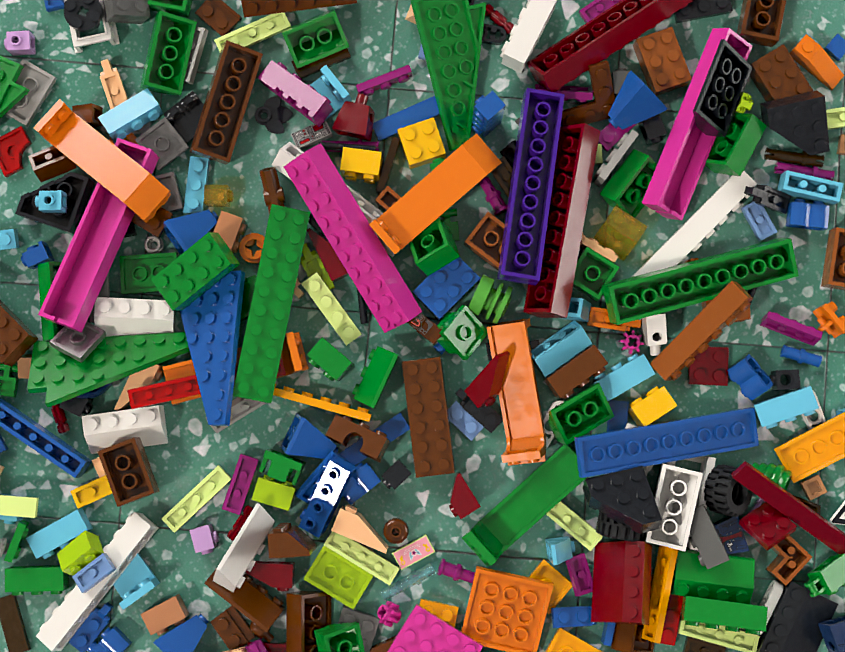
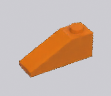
[790,34,845,91]

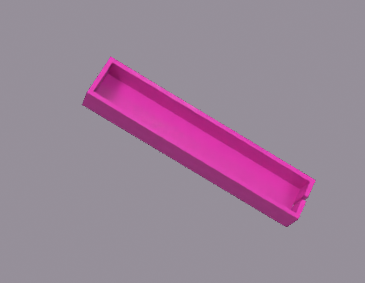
[642,28,753,221]
[38,138,159,333]
[284,143,422,333]

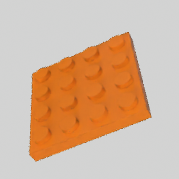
[461,566,553,652]

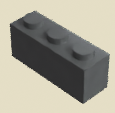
[689,504,730,570]

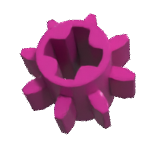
[619,330,644,355]
[377,601,401,627]

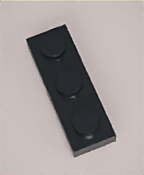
[674,0,733,24]

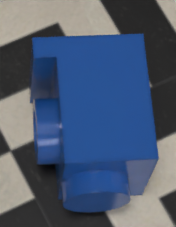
[21,241,54,270]

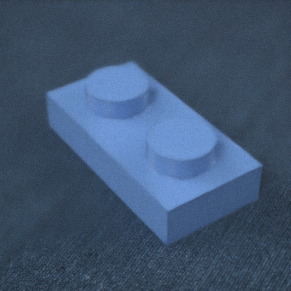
[741,202,777,242]
[448,401,484,441]
[72,553,116,593]

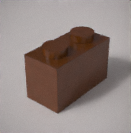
[28,146,77,183]

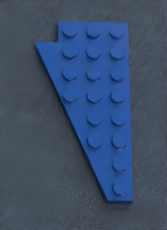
[180,270,245,426]

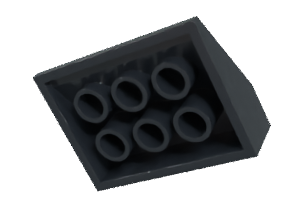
[693,39,753,137]
[756,581,838,652]

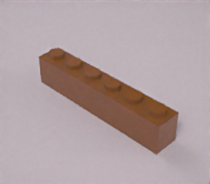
[650,281,753,381]

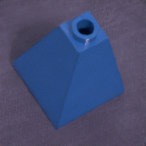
[608,71,668,130]
[164,210,219,255]
[280,413,338,459]
[153,614,209,652]

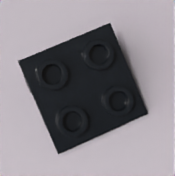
[163,91,204,143]

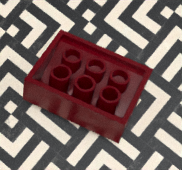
[591,541,652,625]

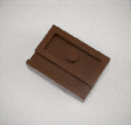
[195,0,242,36]
[131,207,173,238]
[210,606,256,650]

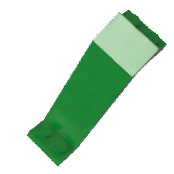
[462,444,587,567]

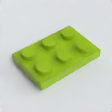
[304,546,373,609]

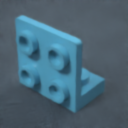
[310,65,352,121]
[113,553,160,610]

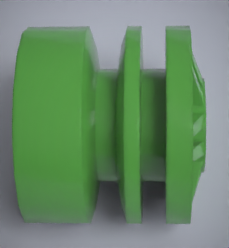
[468,274,513,324]

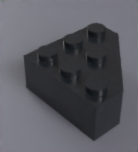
[760,90,830,155]
[15,172,95,234]
[583,466,662,534]

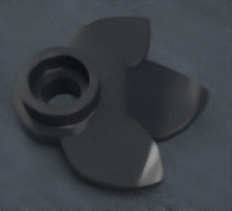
[255,97,293,134]

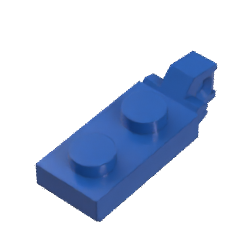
[68,602,114,652]
[551,606,597,628]

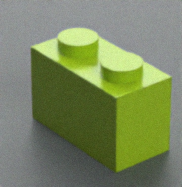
[251,474,297,511]
[57,530,104,576]

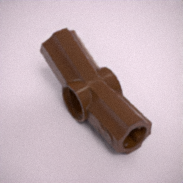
[259,167,286,213]

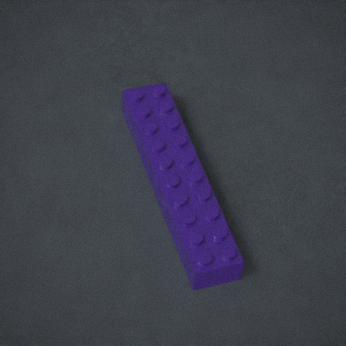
[497,88,565,286]

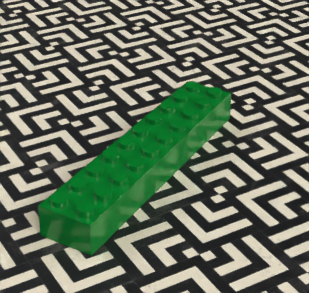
[233,204,310,404]
[602,238,799,325]

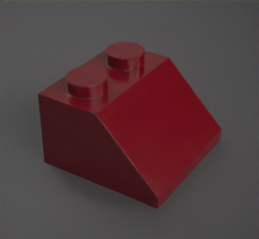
[449,471,481,519]

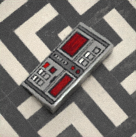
[291,121,333,150]

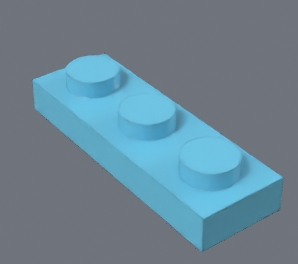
[183,156,210,214]

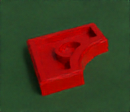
[0,126,32,177]

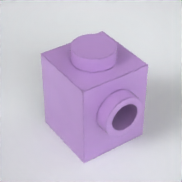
[4,31,36,56]
[189,523,219,555]

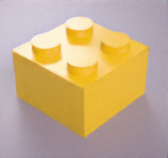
[397,117,446,169]
[340,147,383,184]
[628,386,677,426]

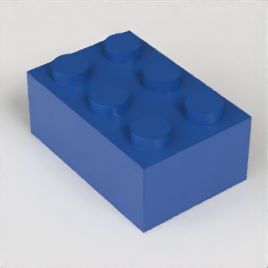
[412,257,480,321]

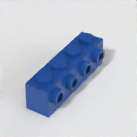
[472,90,506,138]
[299,456,356,538]

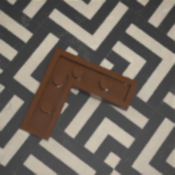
[561,60,615,127]

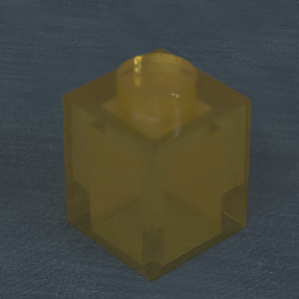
[204,185,233,207]

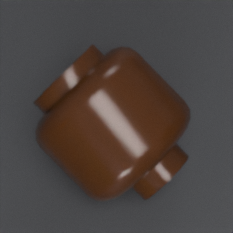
[383,518,409,544]

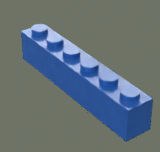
[0,397,92,478]

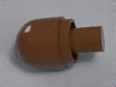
[250,622,274,643]

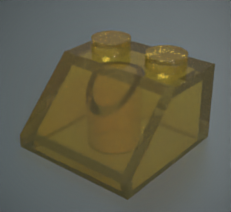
[593,206,648,261]

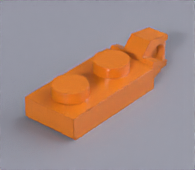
[587,307,642,332]

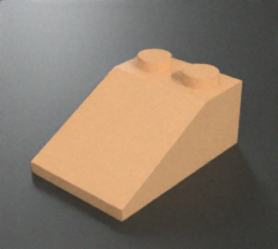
[331,504,388,553]

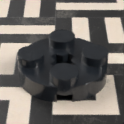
[64,0,104,33]

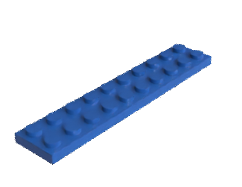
[574,407,759,478]

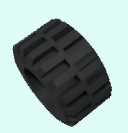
[704,464,753,517]
[596,511,646,542]

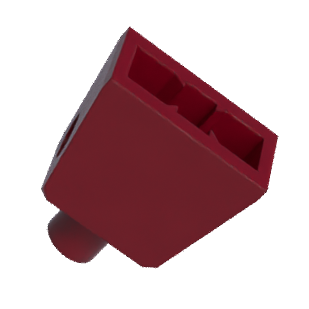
[332,93,375,141]

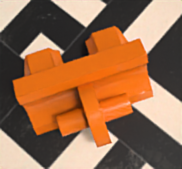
[813,301,845,338]

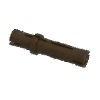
[764,147,825,168]

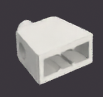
[640,313,667,356]

